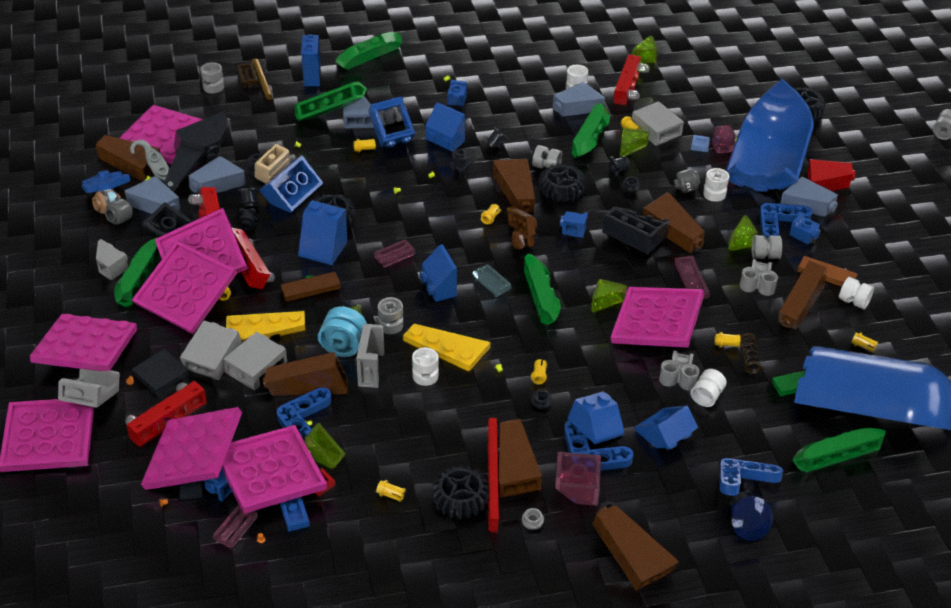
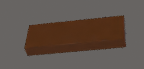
[281,272,341,302]

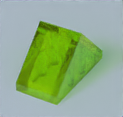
[632,36,657,63]
[620,128,649,156]
[728,215,758,251]
[591,279,627,312]
[305,423,345,469]

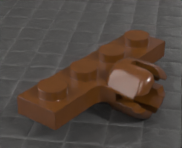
[507,207,537,249]

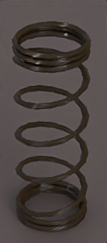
[740,333,761,374]

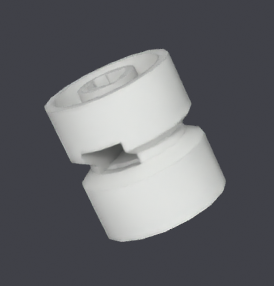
[566,65,588,89]
[703,168,729,202]
[839,277,874,309]
[412,347,439,386]
[690,369,727,407]

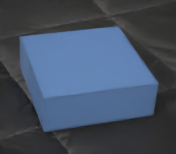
[691,135,710,152]

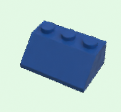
[259,155,323,212]

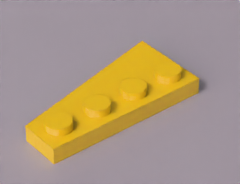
[226,311,305,343]
[403,324,490,371]

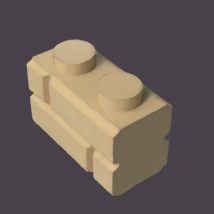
[255,144,289,183]

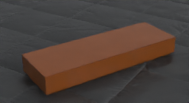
[797,256,858,287]

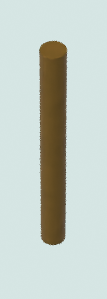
[252,58,272,100]

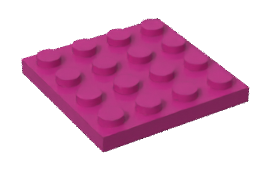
[120,105,203,164]
[155,208,248,273]
[132,240,237,334]
[611,287,704,347]
[30,314,137,372]
[0,399,94,472]
[141,407,242,490]
[221,425,327,514]

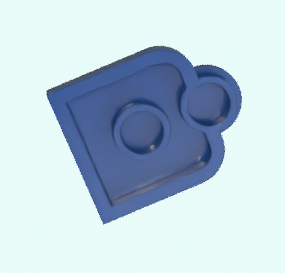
[82,170,130,193]

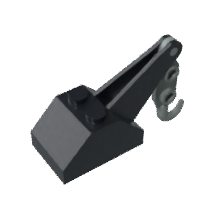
[130,112,227,192]

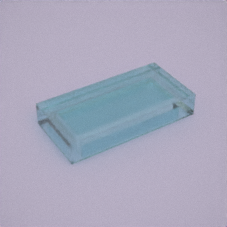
[473,264,511,297]

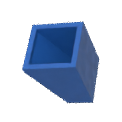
[298,200,347,265]

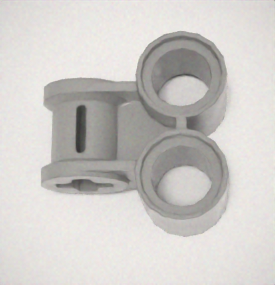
[740,259,778,296]
[659,351,699,390]

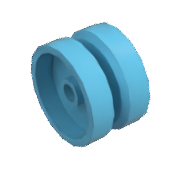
[318,307,367,357]

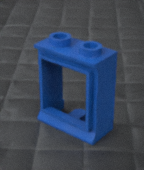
[301,34,321,86]
[368,96,416,148]

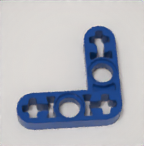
[759,203,813,238]
[277,388,332,451]
[564,420,633,472]
[719,458,783,496]

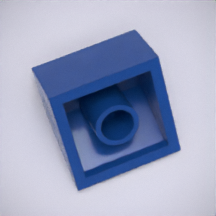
[426,102,465,151]
[420,244,457,302]
[568,391,624,444]
[634,405,698,450]

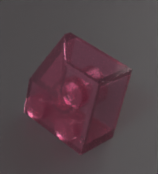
[555,452,601,506]

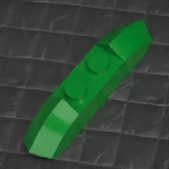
[335,32,402,70]
[295,82,367,121]
[572,103,610,159]
[114,237,161,307]
[524,253,561,325]
[793,428,886,472]

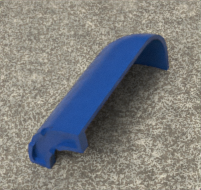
[726,79,814,191]
[794,346,951,430]

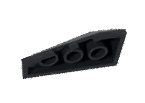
[142,202,193,237]

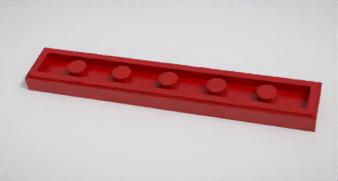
[488,418,499,532]

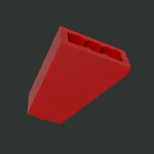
[807,159,855,191]

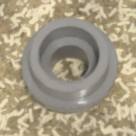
[522,508,544,529]

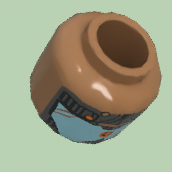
[92,189,121,214]

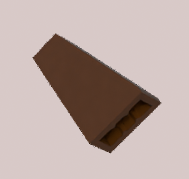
[96,135,161,181]
[493,159,535,213]
[643,192,705,253]
[778,260,827,329]
[263,352,348,396]
[498,419,542,498]
[592,505,679,591]

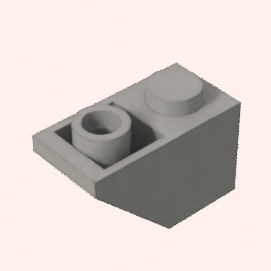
[96,239,129,280]

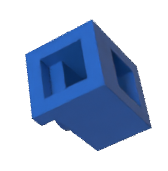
[447,80,467,106]
[560,211,588,238]
[790,213,820,244]
[203,468,232,501]

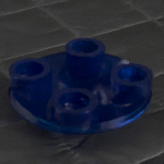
[731,496,773,541]

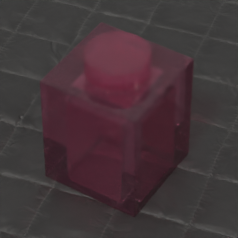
[712,125,736,153]

